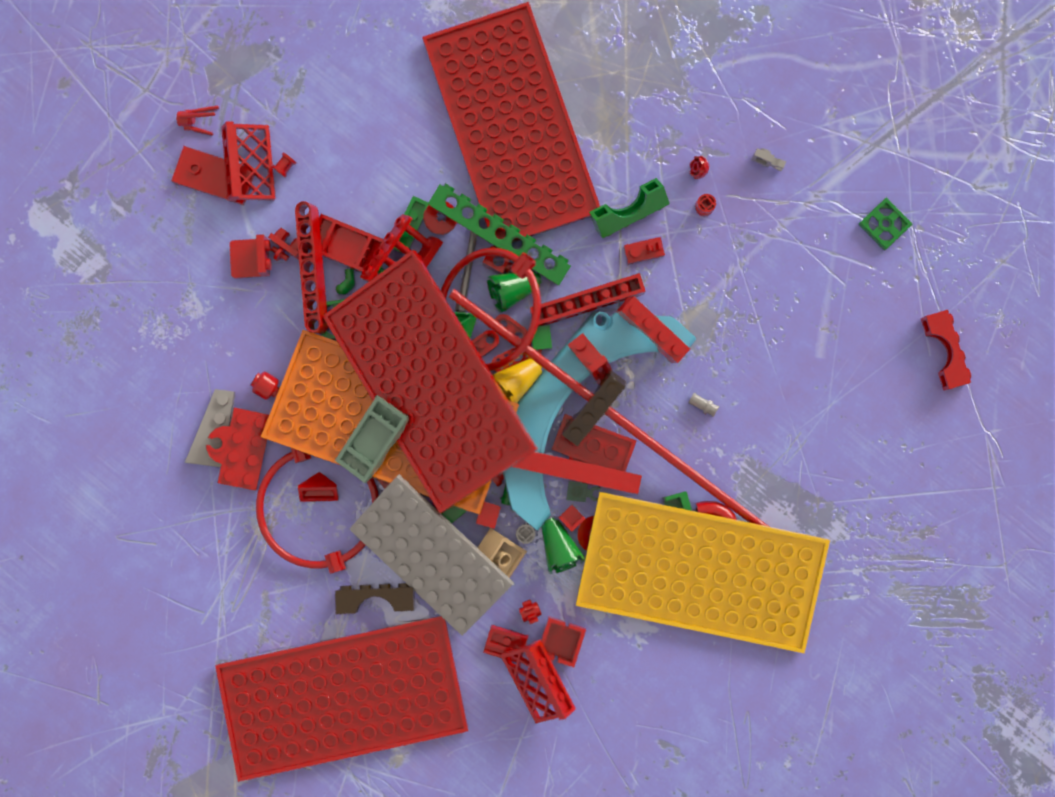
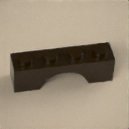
[562,370,626,447]
[335,583,415,614]

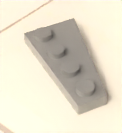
[185,389,236,467]

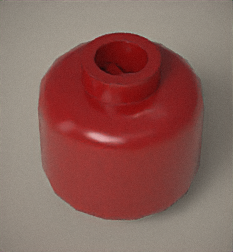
[250,371,280,400]

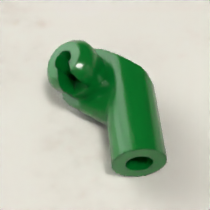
[335,269,355,295]

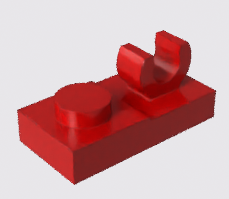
[623,237,665,265]

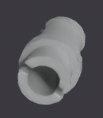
[688,393,719,417]

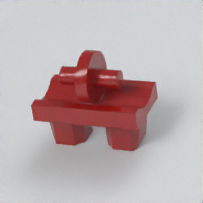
[268,227,299,261]

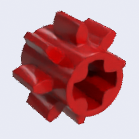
[519,599,542,624]

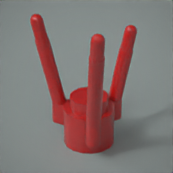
[176,106,219,136]

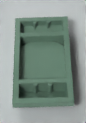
[335,396,409,483]

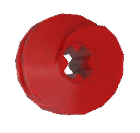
[423,201,457,235]

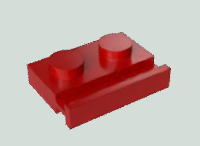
[483,624,528,663]

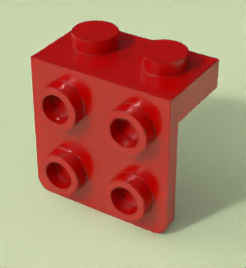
[230,234,272,278]

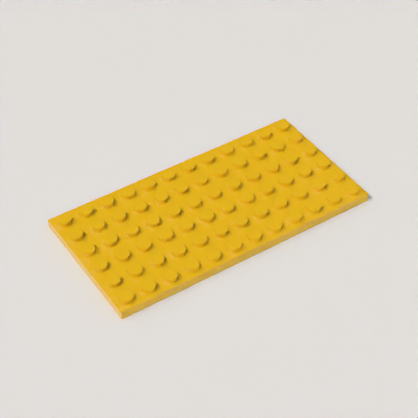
[576,492,830,654]

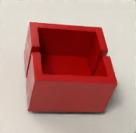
[541,616,586,668]

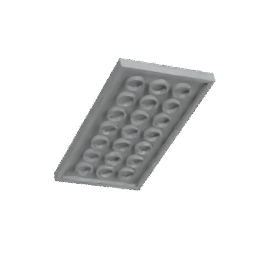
[349,475,514,636]

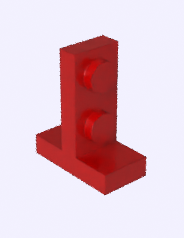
[568,333,613,385]

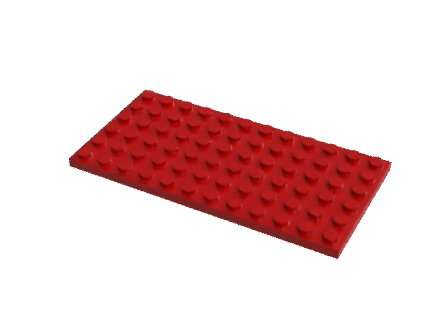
[422,2,600,248]
[323,250,537,513]
[215,616,469,782]

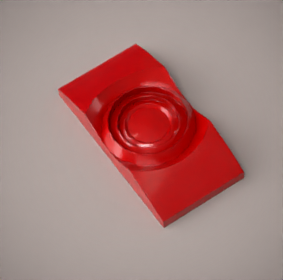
[308,214,384,273]

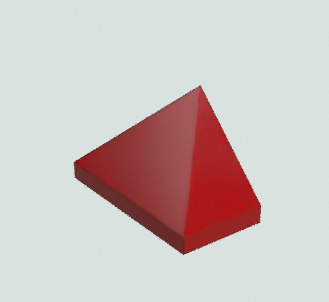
[298,472,339,502]

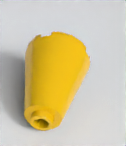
[492,358,542,403]

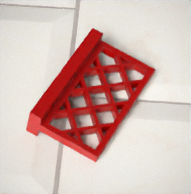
[221,121,275,201]
[500,640,576,723]

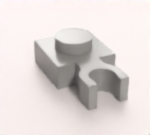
[751,148,786,171]

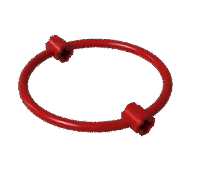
[440,248,541,371]
[256,448,379,574]

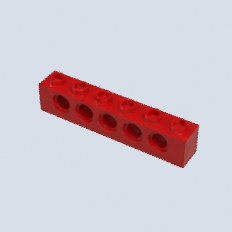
[530,273,646,327]

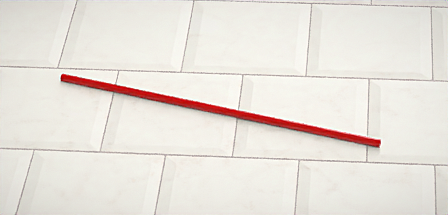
[449,289,770,527]

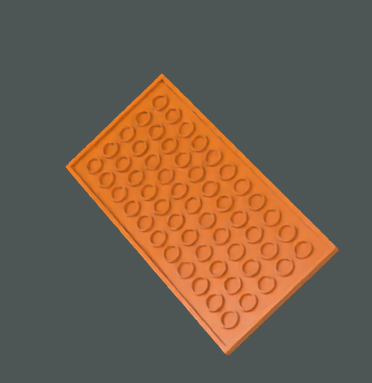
[261,330,519,515]

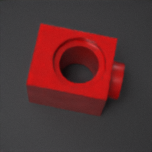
[482,246,513,274]

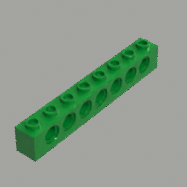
[428,183,571,285]

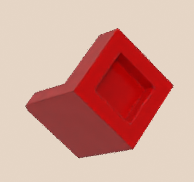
[476,501,501,529]
[558,505,586,532]

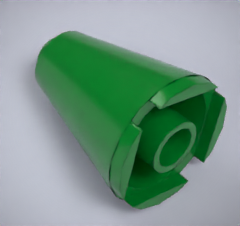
[487,271,542,313]
[541,518,585,574]

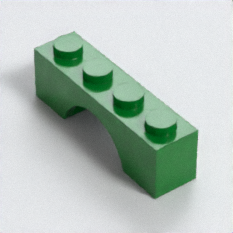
[589,178,670,239]

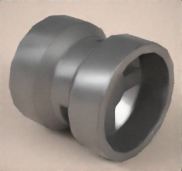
[516,524,535,544]

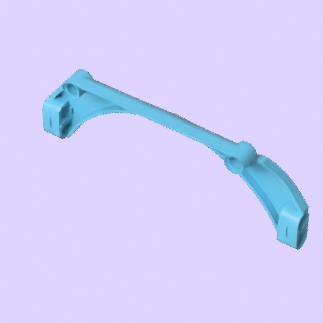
[503,311,696,531]

